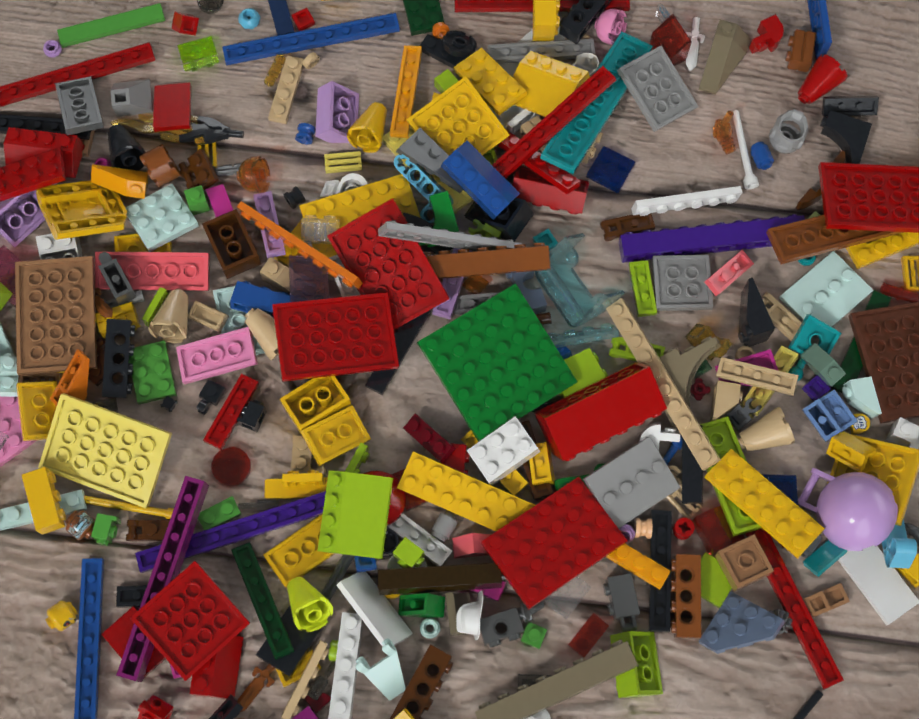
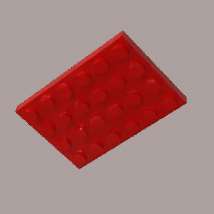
[818,162,919,233]
[327,198,450,330]
[272,292,399,382]
[481,477,628,610]

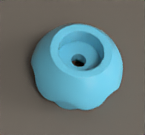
[238,8,260,29]

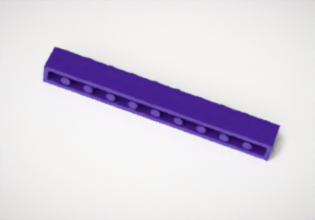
[618,214,805,263]

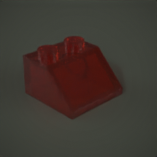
[650,14,692,66]
[692,506,745,556]

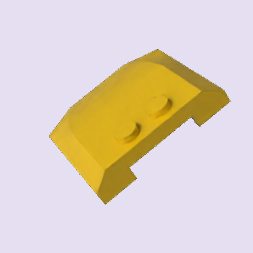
[36,180,127,240]

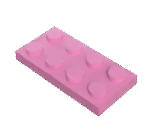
[176,327,258,384]

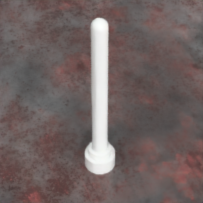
[732,110,759,190]

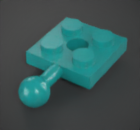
[788,314,841,381]

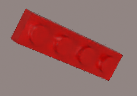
[203,373,259,450]

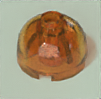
[236,156,270,193]

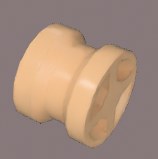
[634,518,653,539]

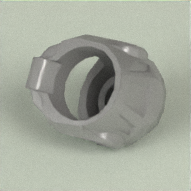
[769,108,808,154]

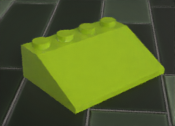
[317,470,393,559]

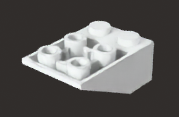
[36,233,82,260]

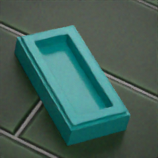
[803,540,847,577]

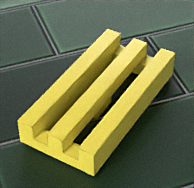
[324,151,362,174]

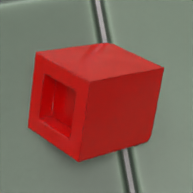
[172,11,199,36]

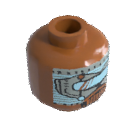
[65,510,95,540]

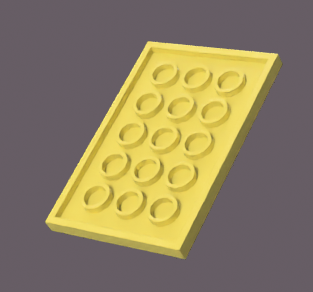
[38,393,172,508]

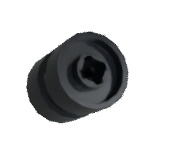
[383,528,399,559]

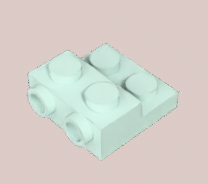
[0,353,19,397]

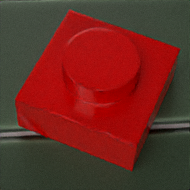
[291,8,315,31]

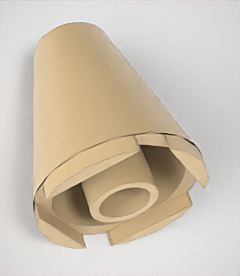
[148,289,189,344]
[245,308,278,361]
[737,407,795,452]

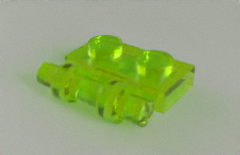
[177,36,220,72]

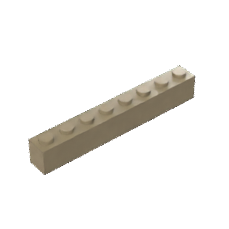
[475,640,639,719]

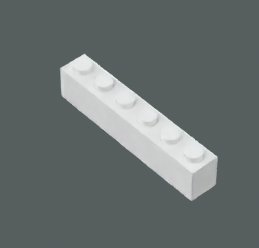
[328,612,363,719]

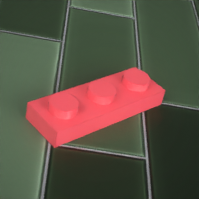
[704,250,754,296]

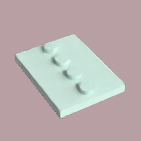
[779,251,874,338]

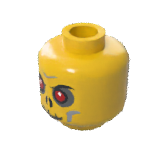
[45,600,78,631]

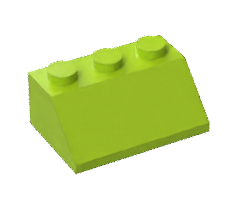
[610,631,663,698]

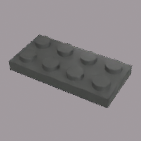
[55,76,104,135]

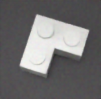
[886,417,919,472]

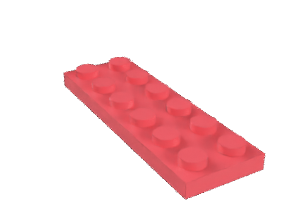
[95,252,210,291]

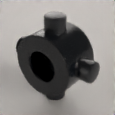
[160,396,178,412]

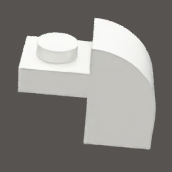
[640,422,680,451]

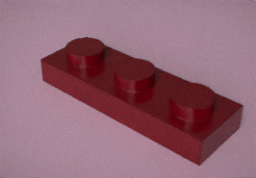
[403,413,456,464]

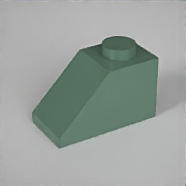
[800,343,846,387]

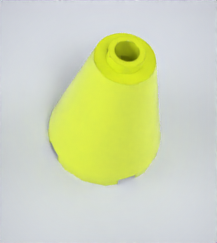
[287,577,333,632]

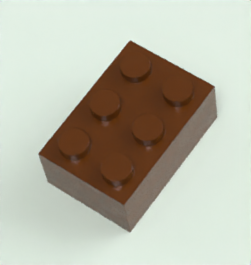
[202,209,261,279]

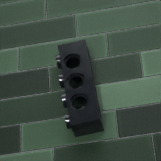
[559,0,612,45]
[102,319,135,398]

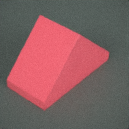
[452,533,492,559]

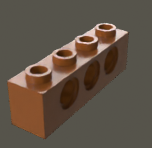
[671,554,701,639]

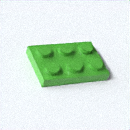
[130,340,177,405]

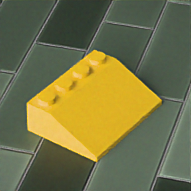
[513,51,590,117]

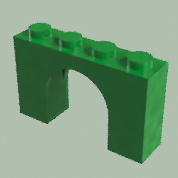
[419,191,459,248]

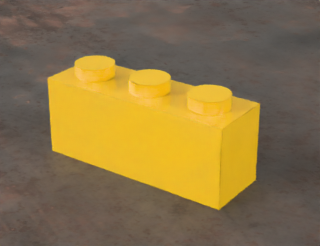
[22,467,66,535]

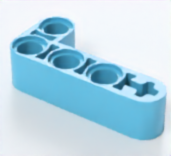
[394,154,453,223]
[882,519,917,569]

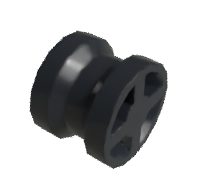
[283,186,306,209]

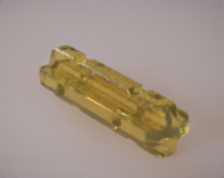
[264,54,286,87]

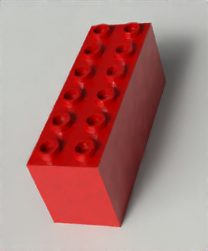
[534,362,667,461]

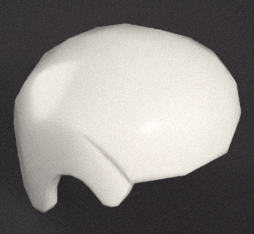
[572,53,599,77]

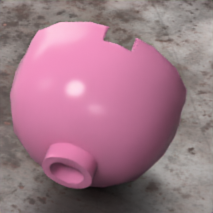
[594,9,627,45]

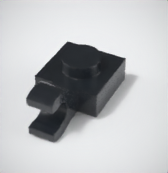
[196,379,226,415]

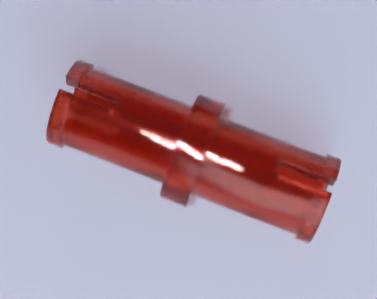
[879,282,919,303]

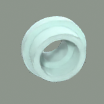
[420,618,440,639]

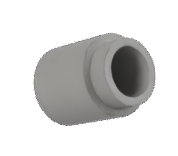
[431,511,458,543]

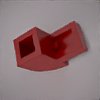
[749,14,784,54]

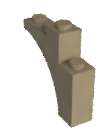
[659,337,722,430]

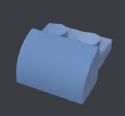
[802,389,858,442]

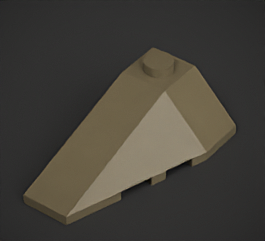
[698,19,751,95]

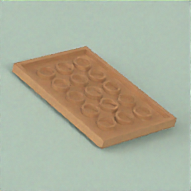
[15,256,97,375]

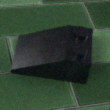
[464,198,534,242]
[738,277,775,347]

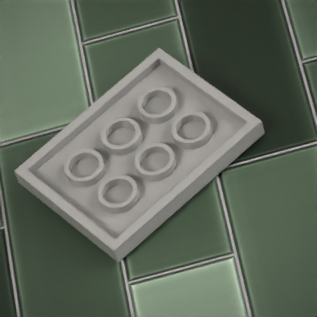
[617,46,698,132]
[583,437,680,529]

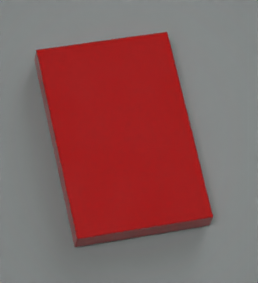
[153,82,192,132]
[101,606,165,679]

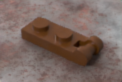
[600,213,655,241]
[126,520,170,542]

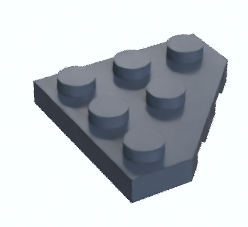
[699,591,785,654]

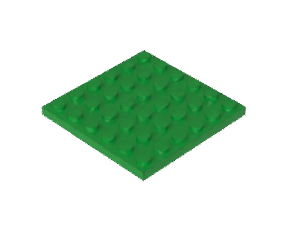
[417,283,578,442]

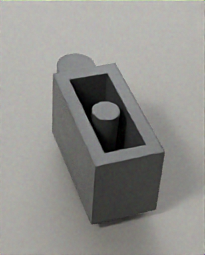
[98,252,136,305]
[603,573,640,632]

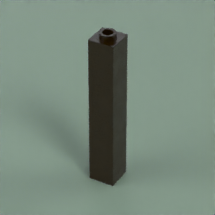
[378,563,505,595]

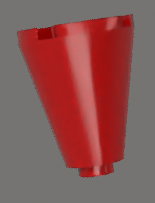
[798,54,848,104]

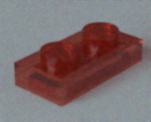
[568,613,609,658]

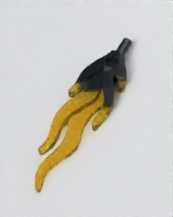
[110,114,244,145]

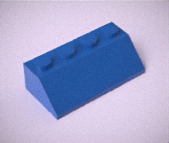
[441,140,520,220]

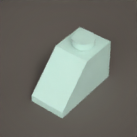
[842,376,882,419]

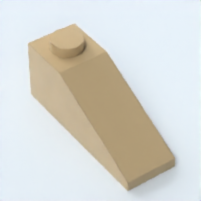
[260,257,320,301]

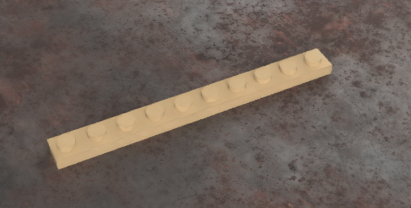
[606,298,721,471]

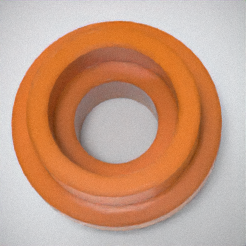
[432,22,450,39]

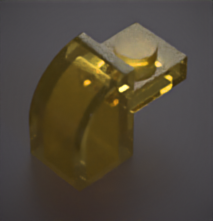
[685,324,732,361]

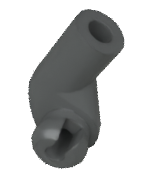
[904,523,919,547]

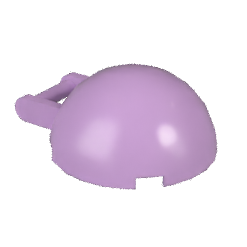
[794,468,898,551]

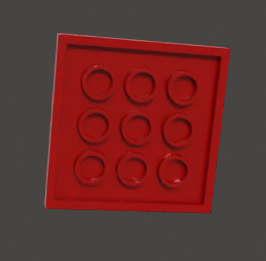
[130,560,250,681]

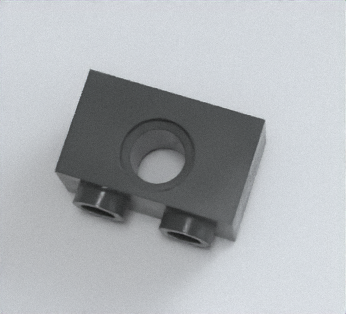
[480,607,524,648]

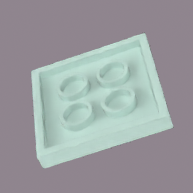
[125,184,199,252]

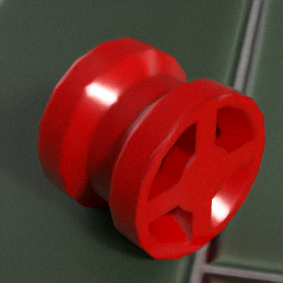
[672,518,695,540]

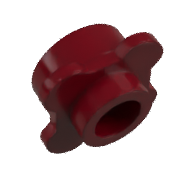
[690,378,711,401]

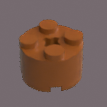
[139,144,181,188]

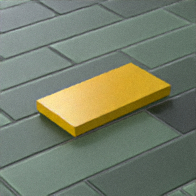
[263,514,334,588]

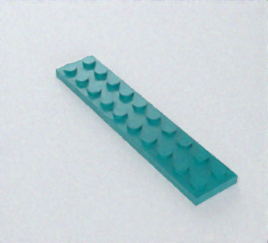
[540,31,653,174]

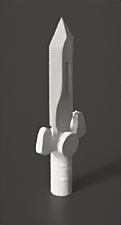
[684,17,705,72]

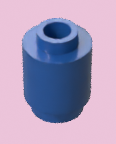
[750,142,774,170]

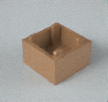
[715,535,774,592]

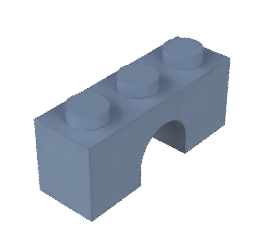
[505,271,547,314]

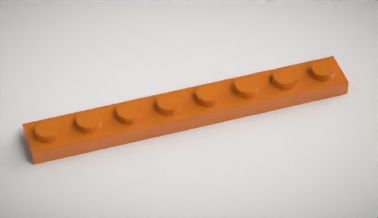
[237,201,363,289]

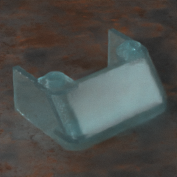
[535,233,625,327]

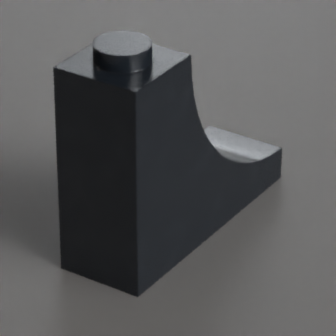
[820,110,872,164]

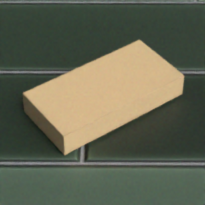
[188,300,229,333]

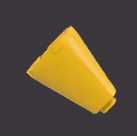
[347,102,387,153]

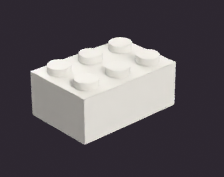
[467,416,540,486]

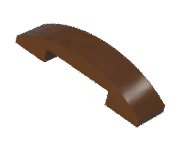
[795,150,845,210]

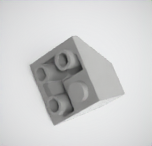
[111,79,153,117]

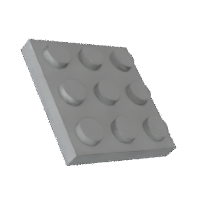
[652,255,713,311]

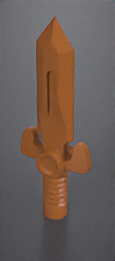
[95,288,113,318]
[238,664,275,712]

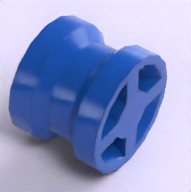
[295,123,316,145]

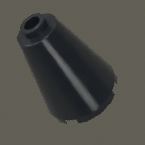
[107,124,146,171]

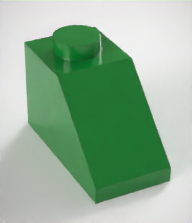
[398,593,445,618]

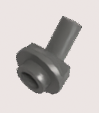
[517,601,544,623]

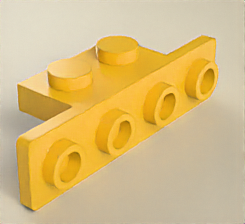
[265,470,328,499]

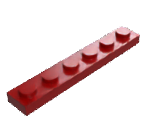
[497,129,581,195]

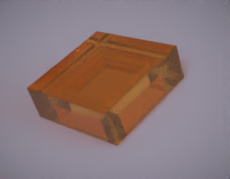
[462,276,489,294]

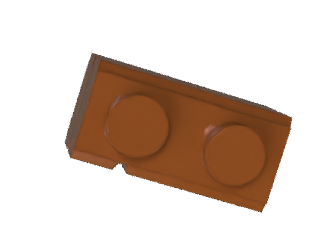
[785,29,816,72]

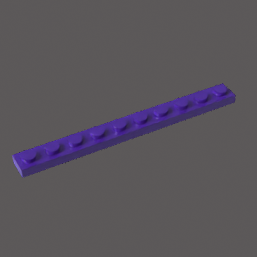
[135,491,326,573]

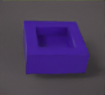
[802,375,831,401]

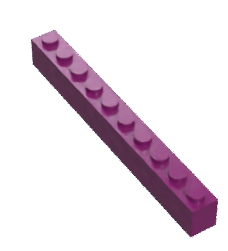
[116,476,209,682]

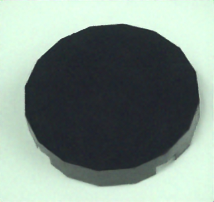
[441,30,477,58]

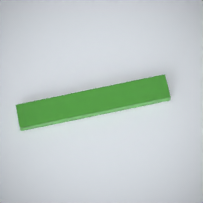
[57,3,165,48]

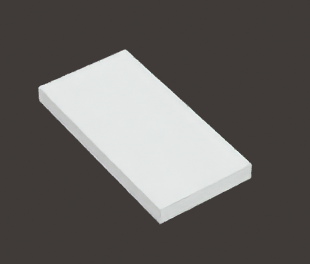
[838,545,919,626]
[336,571,413,647]

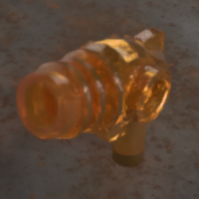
[713,111,736,154]

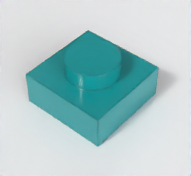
[532,228,558,251]

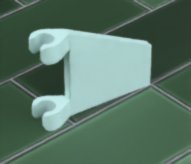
[356,638,406,701]

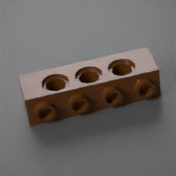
[390,644,453,719]

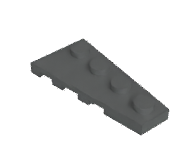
[396,128,463,193]

